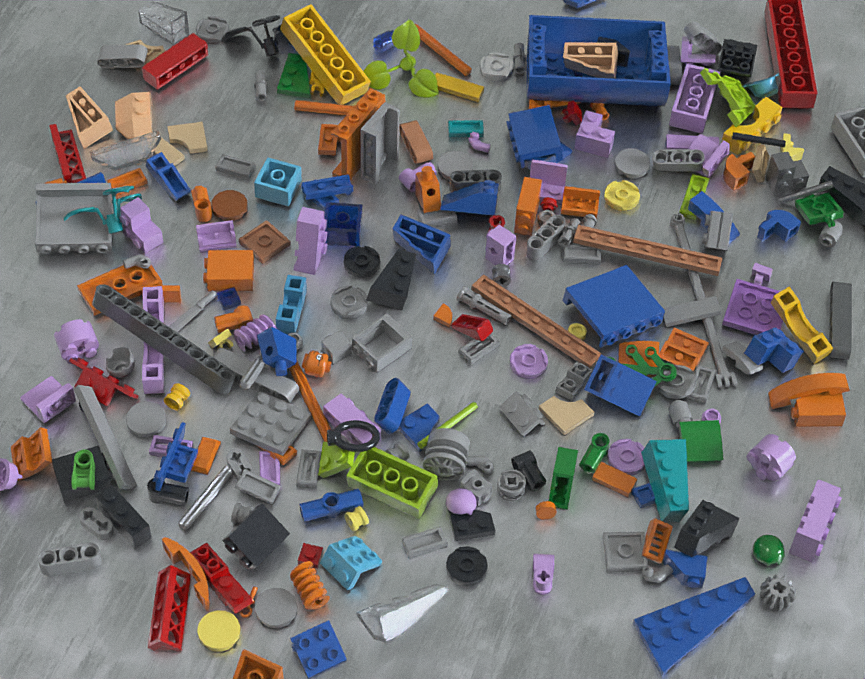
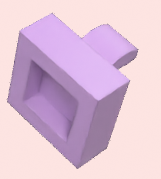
[752,263,773,285]

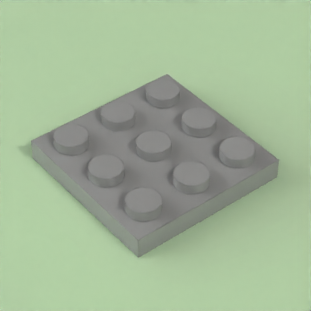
[230,391,311,456]

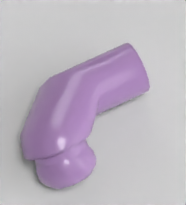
[468,132,491,153]

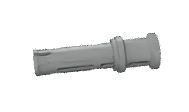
[456,286,512,325]

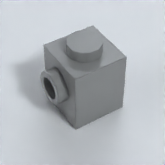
[321,330,352,365]

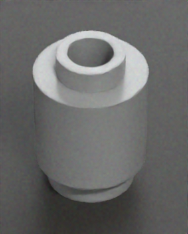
[819,221,843,247]
[668,400,693,430]

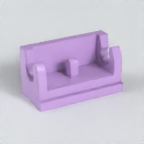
[196,220,237,252]

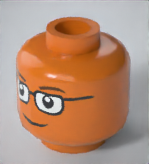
[302,350,332,378]

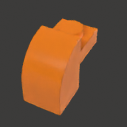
[723,152,755,191]

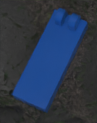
[302,174,353,200]

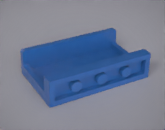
[506,105,563,169]

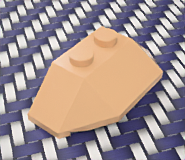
[115,92,153,146]

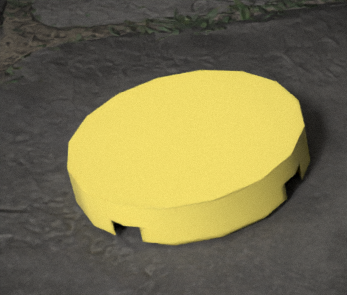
[604,180,640,211]
[197,610,241,652]

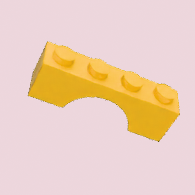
[721,97,782,156]
[771,286,833,364]

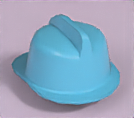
[742,74,779,98]

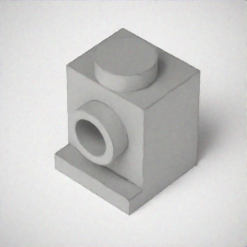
[460,469,492,506]

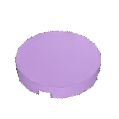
[509,344,548,379]
[607,439,645,475]

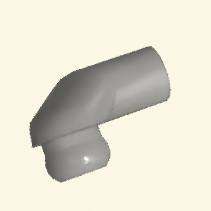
[123,254,151,269]
[467,456,494,474]
[642,564,673,583]

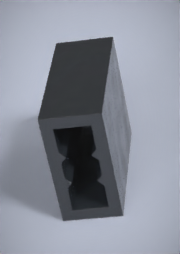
[52,445,114,503]
[222,504,290,571]

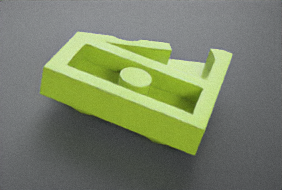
[318,442,355,478]

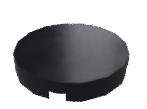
[343,246,380,278]
[446,546,488,586]

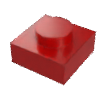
[298,543,324,569]

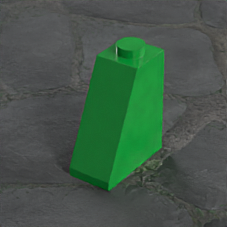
[549,447,578,510]

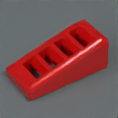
[451,314,493,341]

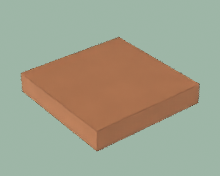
[239,220,291,264]

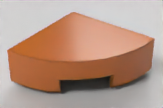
[433,303,452,328]

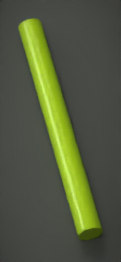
[417,402,478,449]

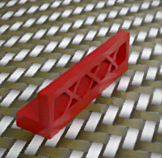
[49,124,86,183]
[148,565,191,652]

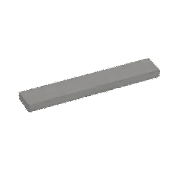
[74,385,137,490]

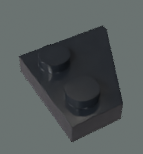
[447,508,495,541]

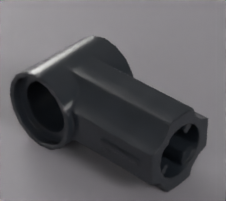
[511,450,546,491]
[147,478,189,506]

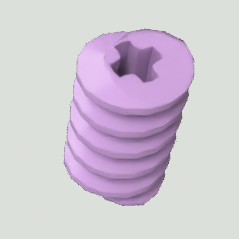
[234,314,277,352]

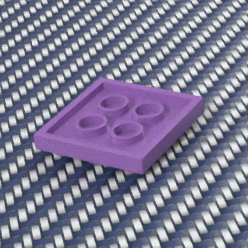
[722,279,783,335]

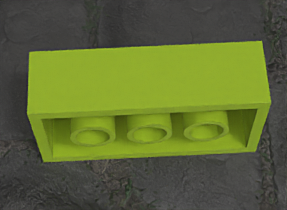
[346,447,438,519]

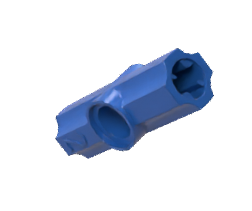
[299,489,363,522]

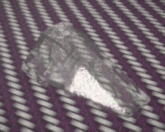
[356,584,448,643]

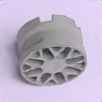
[497,469,526,501]

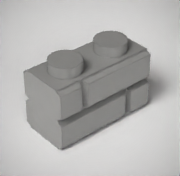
[702,211,733,251]

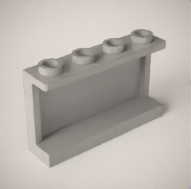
[361,102,400,185]

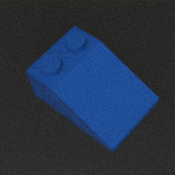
[441,180,499,215]

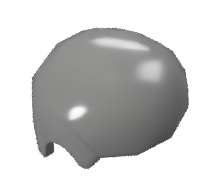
[106,347,135,378]

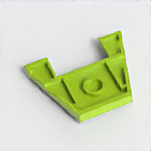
[699,68,755,127]

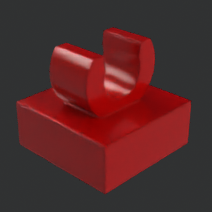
[562,100,582,125]

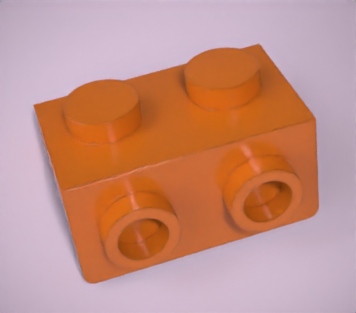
[561,186,600,219]

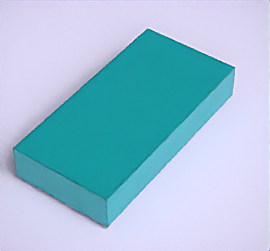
[448,120,484,137]

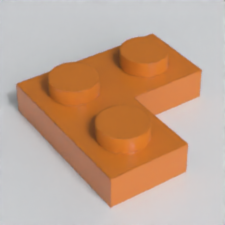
[318,124,341,156]

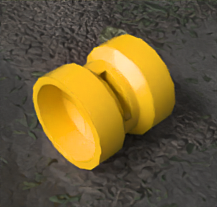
[163,383,190,411]

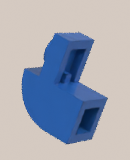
[757,210,801,242]

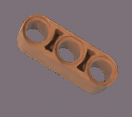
[399,120,433,164]

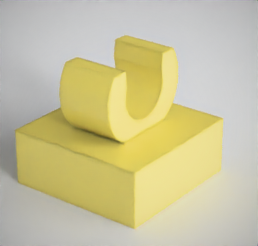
[208,329,233,349]

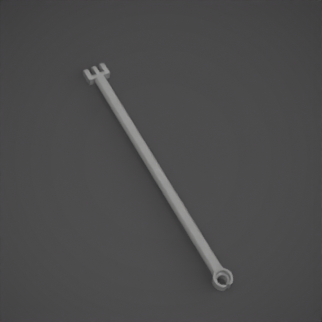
[670,213,737,388]

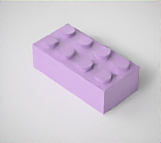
[669,64,720,134]

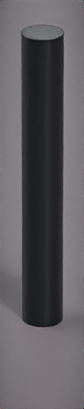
[732,132,786,148]

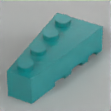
[641,439,689,523]

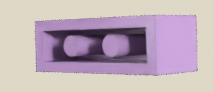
[323,394,381,444]

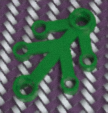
[608,345,677,387]

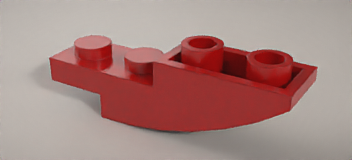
[190,542,253,614]

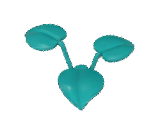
[64,186,142,234]

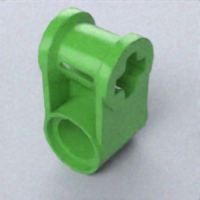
[71,449,95,490]

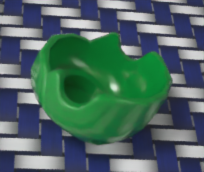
[753,534,785,566]

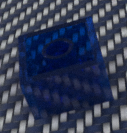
[324,202,363,247]

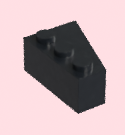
[366,249,416,310]
[674,500,740,557]

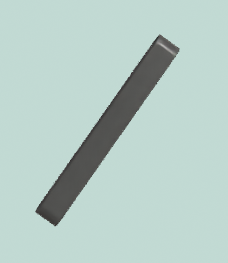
[92,284,235,394]

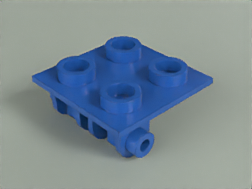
[290,620,347,678]

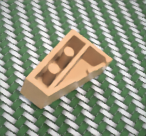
[563,42,618,79]
[66,86,113,149]

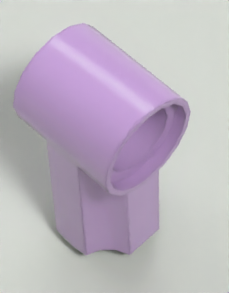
[399,162,437,192]

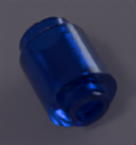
[373,30,394,53]

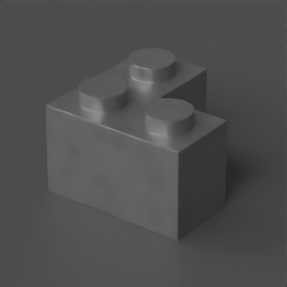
[765,151,809,194]

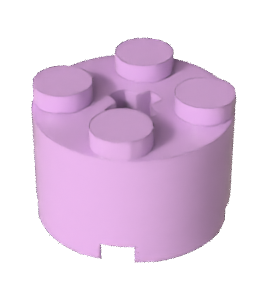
[54,319,99,364]
[746,434,796,481]

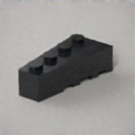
[819,166,865,226]

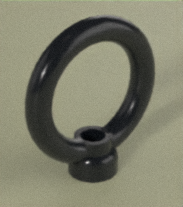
[327,420,380,452]

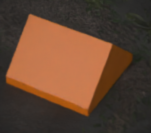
[233,649,284,679]

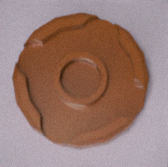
[211,190,248,221]

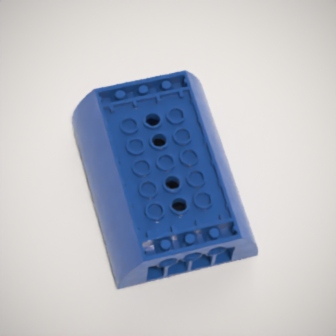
[526,15,671,106]

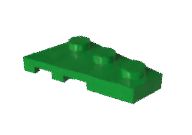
[277,53,311,99]

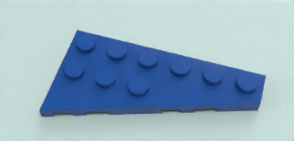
[633,577,755,676]

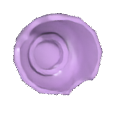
[445,488,477,515]

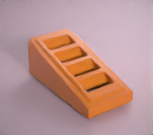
[642,518,673,564]

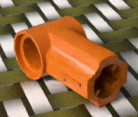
[191,185,212,222]
[214,305,253,333]

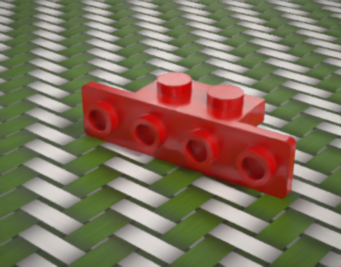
[69,357,139,406]

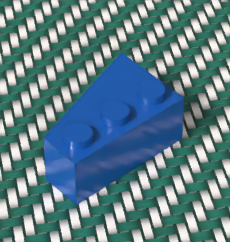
[392,214,451,275]

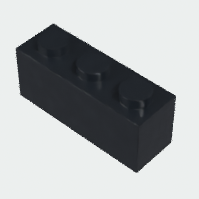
[95,485,152,549]

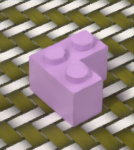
[575,111,615,158]
[120,197,163,254]

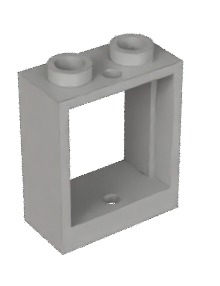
[352,314,412,373]

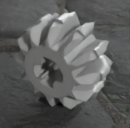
[760,574,796,612]

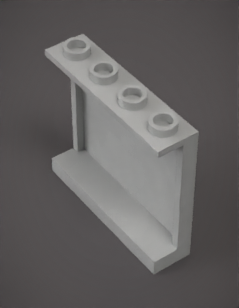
[35,183,112,254]

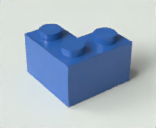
[744,327,804,373]

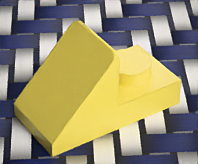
[780,133,804,162]

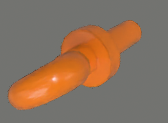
[240,586,258,618]

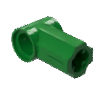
[579,433,610,474]

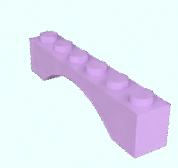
[142,286,164,394]

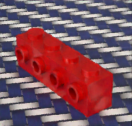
[142,33,208,90]

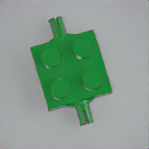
[795,193,844,227]

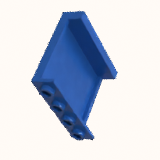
[562,265,665,348]

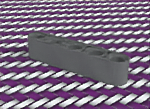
[829,281,852,360]

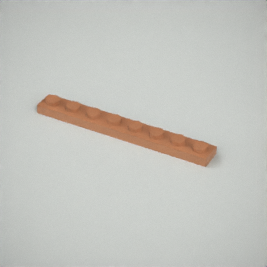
[573,225,722,276]
[471,274,602,369]

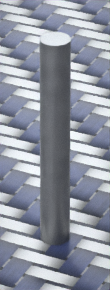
[779,181,833,204]

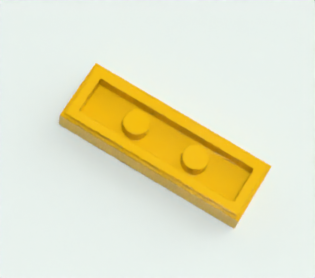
[435,72,484,102]

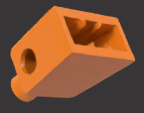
[415,166,441,213]

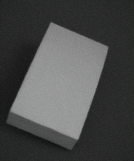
[722,341,763,375]
[555,361,593,401]

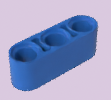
[374,378,411,434]

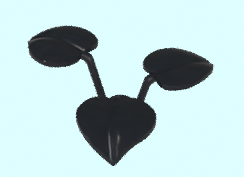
[223,15,281,57]

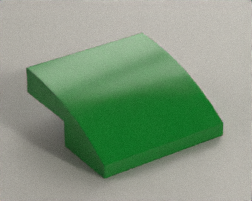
[679,420,723,462]

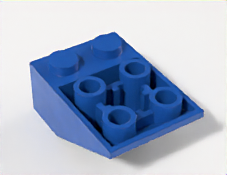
[584,355,657,416]

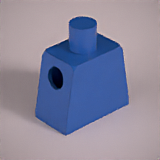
[257,327,297,376]

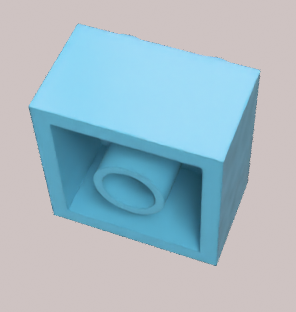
[254,157,302,207]

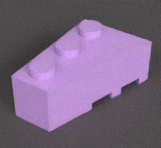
[294,207,328,275]

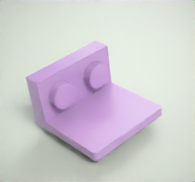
[681,36,716,66]
[680,134,729,178]
[530,160,568,205]
[20,376,76,423]

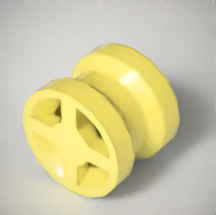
[344,506,369,532]

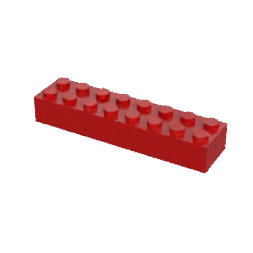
[764,0,818,108]

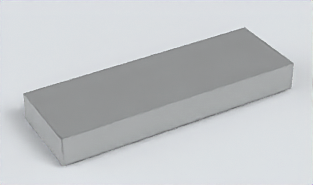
[663,296,721,327]

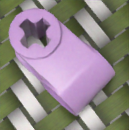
[533,554,554,595]

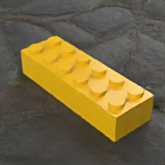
[280,4,371,105]

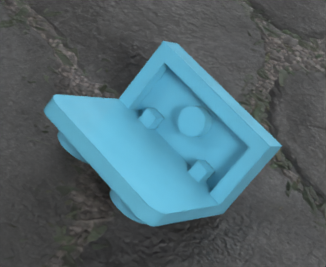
[320,536,382,590]

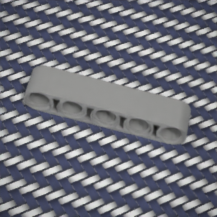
[213,348,300,403]

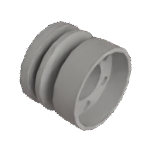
[423,428,470,480]

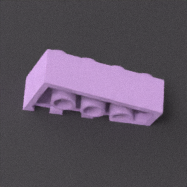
[789,480,842,562]

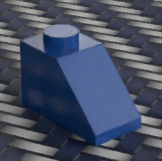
[663,550,707,588]

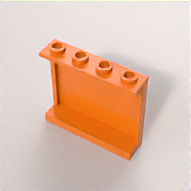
[331,88,385,180]

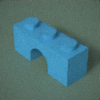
[275,275,307,335]

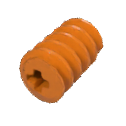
[290,561,330,610]

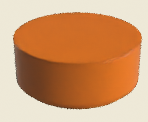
[535,501,557,520]

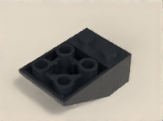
[717,39,758,77]

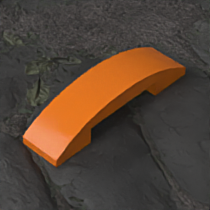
[768,373,850,409]
[162,537,210,611]

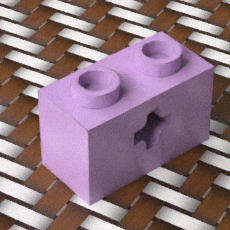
[485,225,516,265]

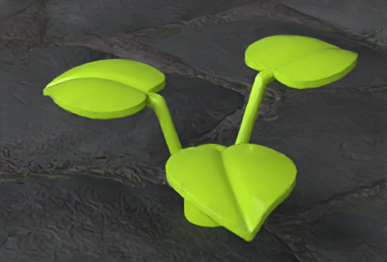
[363,19,439,98]

